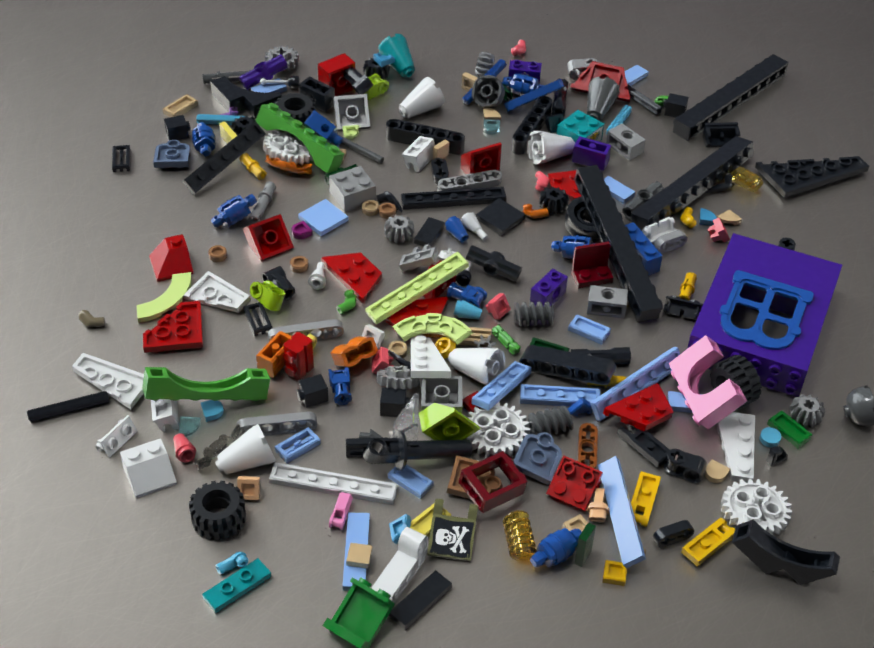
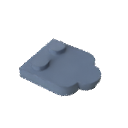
[153,140,190,169]
[513,432,562,485]

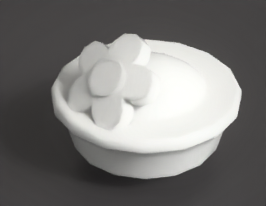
[438,248,456,261]

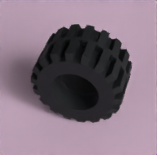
[275,93,316,132]
[710,355,762,410]
[189,481,246,540]

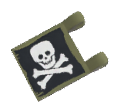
[427,499,478,562]

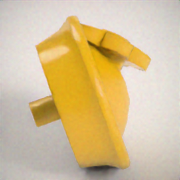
[435,337,456,359]

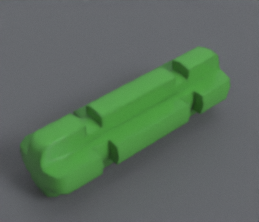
[492,325,521,355]

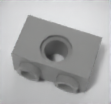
[606,123,646,161]
[587,285,628,318]

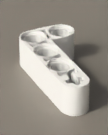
[372,527,428,603]

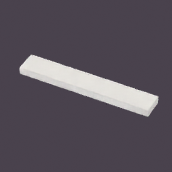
[269,462,398,505]

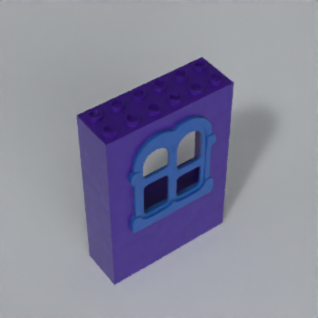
[687,233,842,397]

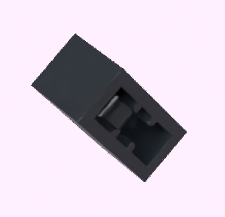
[299,76,335,112]

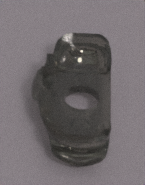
[193,424,246,471]

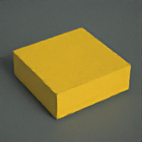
[602,560,627,586]

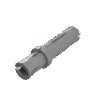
[248,181,276,224]

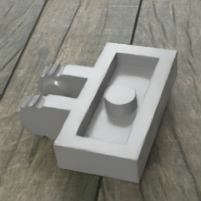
[399,244,438,271]

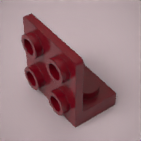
[571,241,614,289]

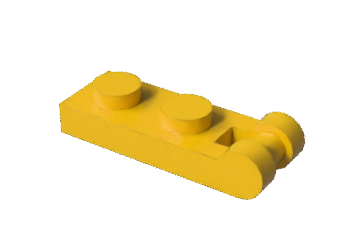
[631,471,661,527]
[681,517,735,567]

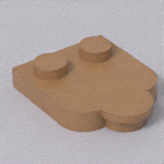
[446,455,503,499]

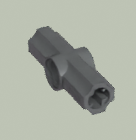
[622,181,664,220]

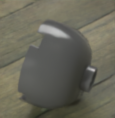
[472,75,505,108]
[843,385,874,427]

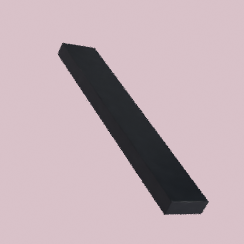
[182,121,266,195]
[401,187,507,210]

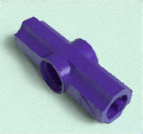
[239,54,288,90]

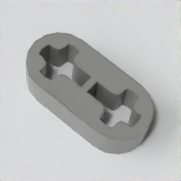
[654,230,688,253]

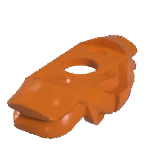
[264,155,313,174]

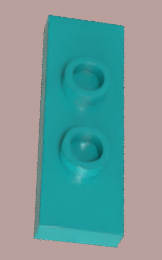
[202,558,272,614]

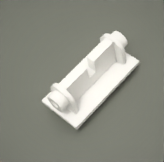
[642,217,677,243]
[95,415,137,458]

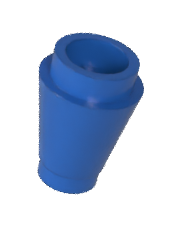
[445,216,469,242]

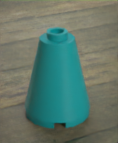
[378,34,415,77]

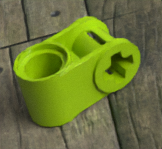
[364,74,390,100]
[250,281,286,311]

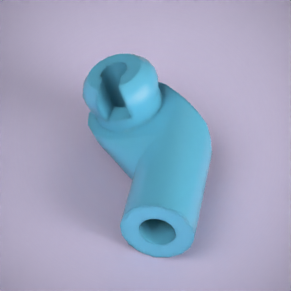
[215,552,248,575]

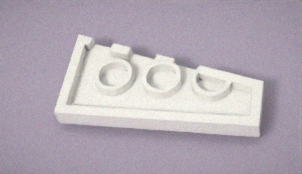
[411,336,451,378]
[72,353,144,410]
[717,412,755,483]

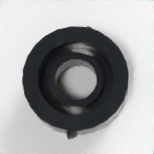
[565,197,600,241]

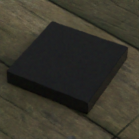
[476,198,526,235]

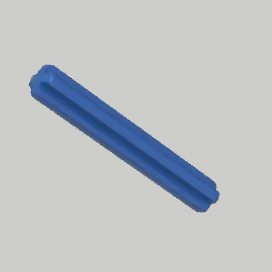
[462,59,507,105]

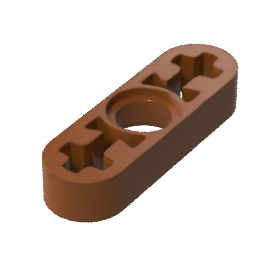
[577,423,598,469]

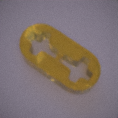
[731,167,763,192]

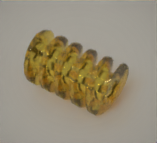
[502,510,537,561]

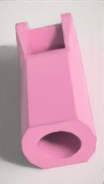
[329,492,353,530]

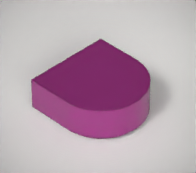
[291,221,313,239]

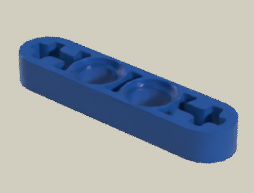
[504,79,565,112]

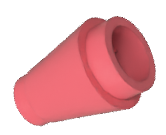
[173,433,196,463]

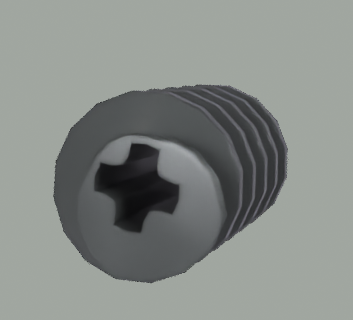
[514,302,554,326]
[528,406,573,434]

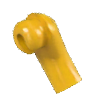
[680,207,697,228]

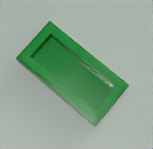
[767,410,813,449]

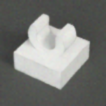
[362,324,385,350]

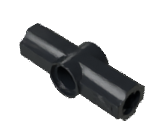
[466,245,523,281]

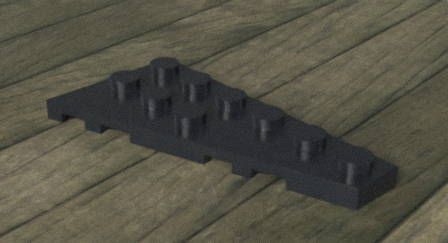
[755,156,869,198]

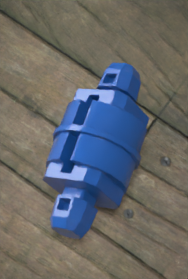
[502,74,544,96]
[192,122,216,157]
[211,194,257,227]
[551,235,596,259]
[530,528,582,568]

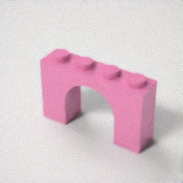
[669,335,747,430]

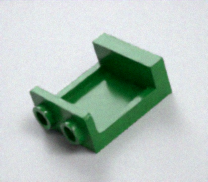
[322,577,395,648]

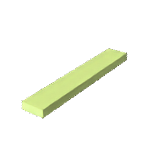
[365,252,469,325]

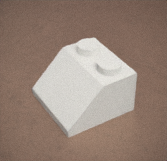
[333,94,370,130]
[120,438,177,498]

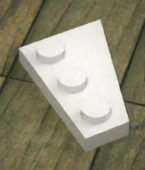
[183,271,251,313]

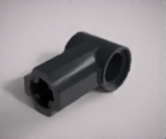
[344,67,373,94]
[262,266,295,300]

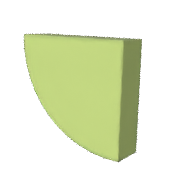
[342,125,359,140]

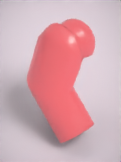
[511,40,526,56]
[535,171,550,192]

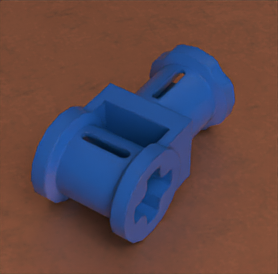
[447,282,487,308]
[328,367,352,405]

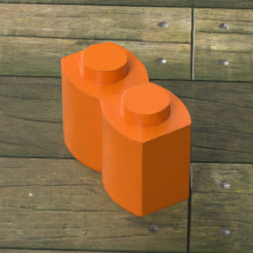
[331,336,378,367]

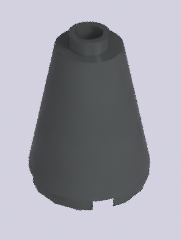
[587,76,620,121]

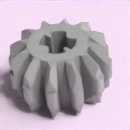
[475,52,495,79]
[384,215,414,244]
[789,394,825,428]

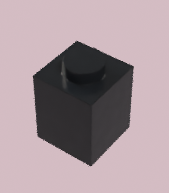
[663,93,689,118]
[164,115,191,141]
[296,374,329,408]
[380,387,410,418]

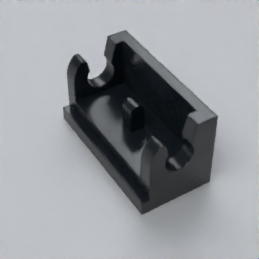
[702,122,740,148]

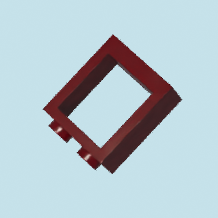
[458,451,528,514]

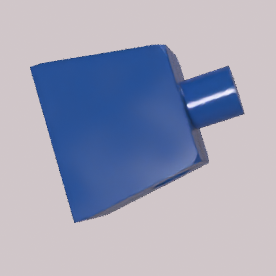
[304,110,343,147]

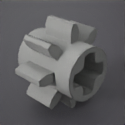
[474,334,496,348]

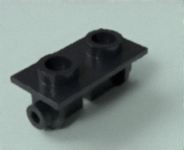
[663,296,703,321]

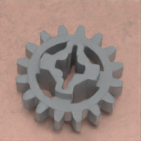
[265,46,299,72]
[377,365,420,391]

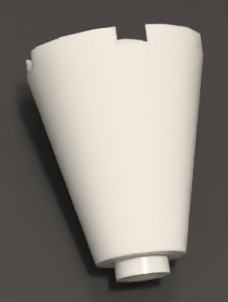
[399,77,445,118]
[527,130,575,164]
[448,348,505,386]
[215,424,276,475]

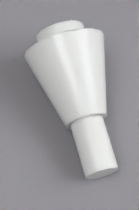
[461,212,488,241]
[308,262,326,289]

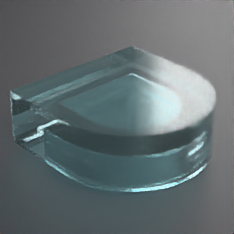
[483,119,500,135]

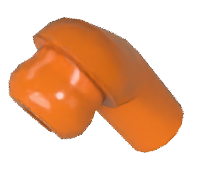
[522,204,549,219]

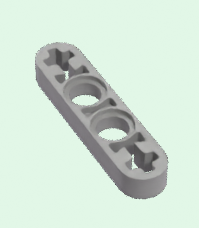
[437,170,502,191]
[268,319,344,341]
[237,412,317,436]

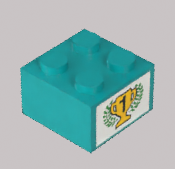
[557,110,604,143]

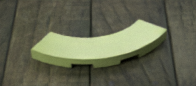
[137,272,192,323]
[393,313,473,345]

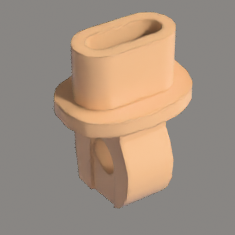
[587,488,610,522]

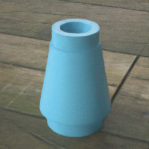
[453,300,482,320]

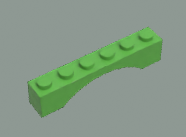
[256,103,345,173]
[142,367,270,401]

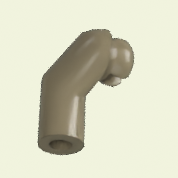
[78,310,105,327]

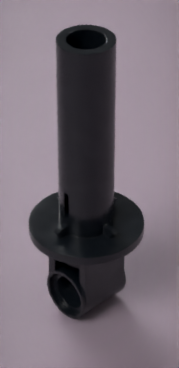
[363,430,472,471]

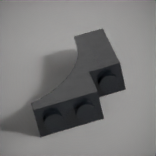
[210,76,282,119]
[732,519,840,585]

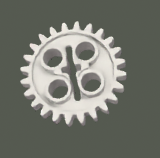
[263,130,313,165]
[467,402,530,458]
[720,478,792,535]

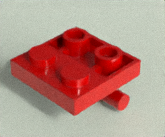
[546,456,603,512]

